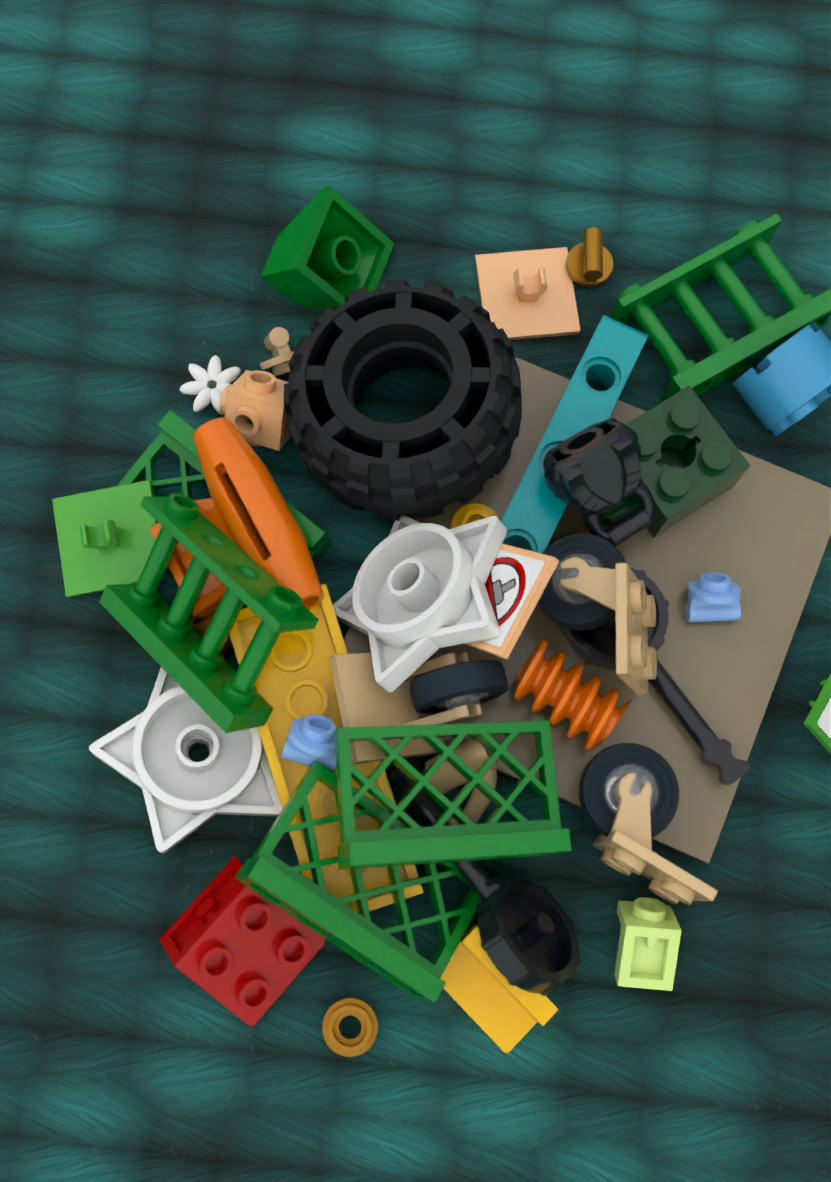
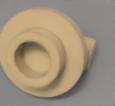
[260,327,294,377]

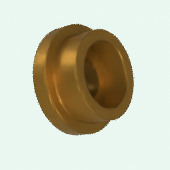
[322,997,378,1057]

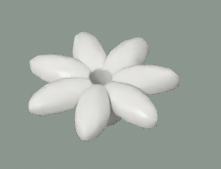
[180,355,241,415]

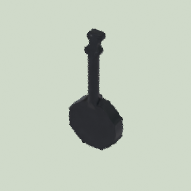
[561,568,750,785]
[391,758,581,996]

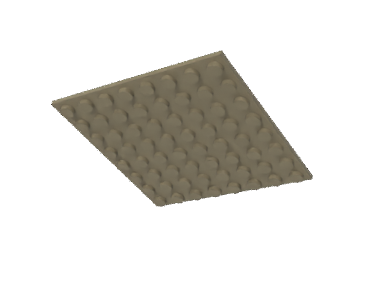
[344,357,831,864]

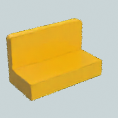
[440,925,559,1053]

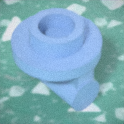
[685,572,741,623]
[281,714,338,773]

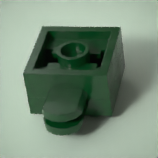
[601,386,750,538]

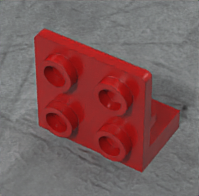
[159,856,325,1026]

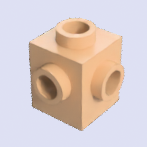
[220,370,291,451]

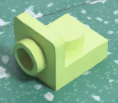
[614,897,682,991]

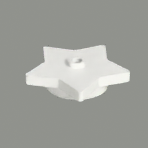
[333,514,507,692]
[89,667,282,854]

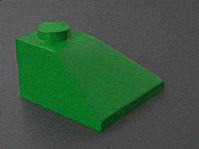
[260,186,395,313]

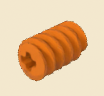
[513,638,631,752]

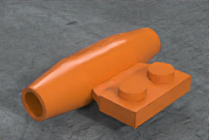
[150,418,324,618]

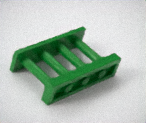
[611,213,831,401]
[99,493,319,733]

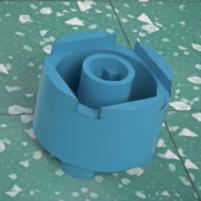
[732,322,831,437]

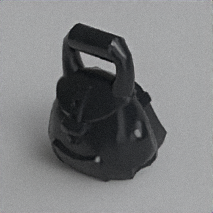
[543,418,656,546]

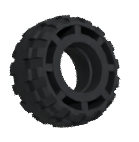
[284,279,522,521]

